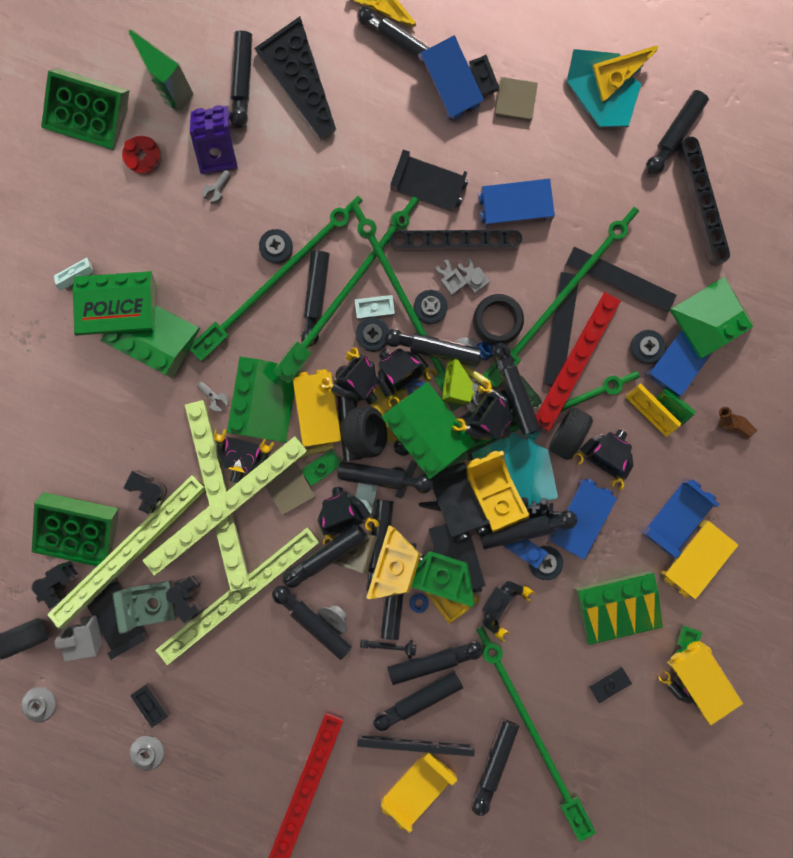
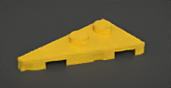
[352,0,416,28]
[592,45,658,102]

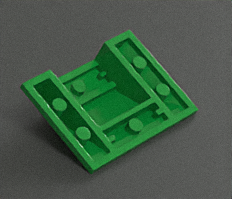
[670,276,755,359]

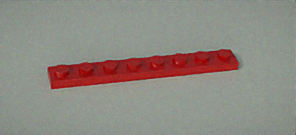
[536,292,621,432]
[268,712,344,858]

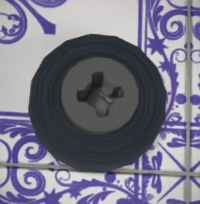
[356,317,389,352]

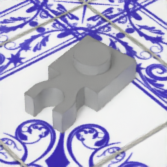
[457,257,490,294]
[436,259,468,296]

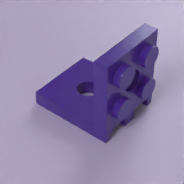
[190,105,238,174]

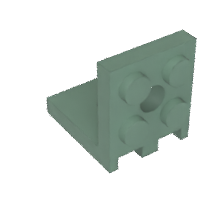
[113,581,177,633]

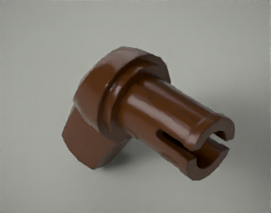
[719,407,758,440]

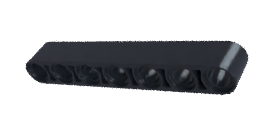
[677,136,730,266]
[391,230,523,252]

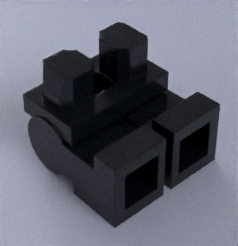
[123,470,168,514]
[32,561,81,609]
[166,575,207,623]

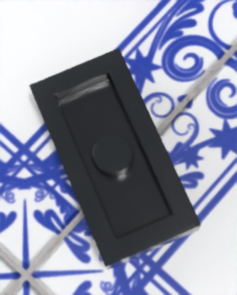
[469,55,500,97]
[588,666,632,703]
[130,683,169,728]

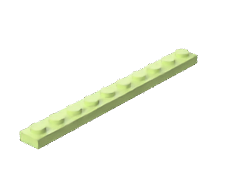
[185,400,251,592]
[143,436,308,576]
[47,475,206,630]
[155,527,319,665]

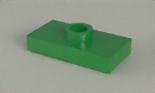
[655,387,696,425]
[301,449,341,486]

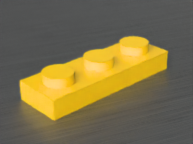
[626,383,681,437]

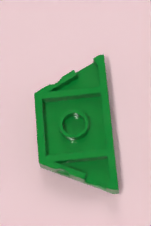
[411,551,475,607]

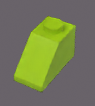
[442,359,474,405]

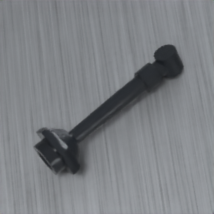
[360,639,417,659]

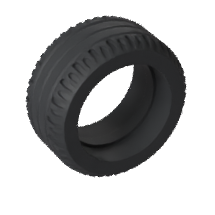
[473,294,524,346]
[342,406,388,459]
[549,407,593,460]
[0,618,48,660]

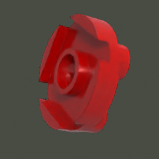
[122,136,162,175]

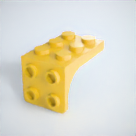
[467,451,529,533]

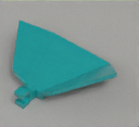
[566,49,643,128]
[472,430,558,506]

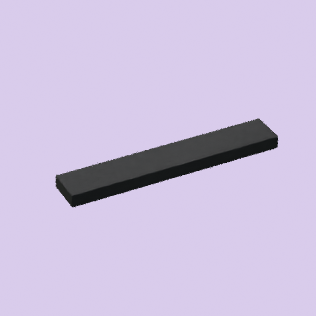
[565,246,677,313]
[543,272,578,385]
[357,735,475,757]

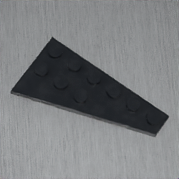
[254,16,336,140]

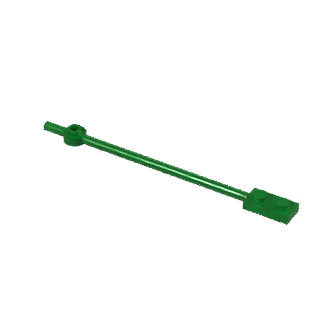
[189,196,363,362]
[272,197,419,384]
[350,201,463,411]
[483,207,639,390]
[443,371,640,469]
[476,626,596,842]

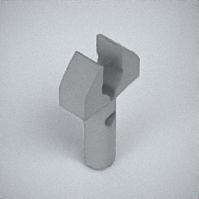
[203,170,231,204]
[197,382,229,412]

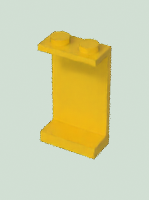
[293,369,342,446]
[660,520,738,600]
[667,641,743,725]
[381,752,458,833]

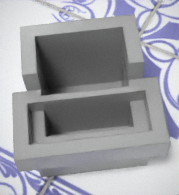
[54,615,103,662]

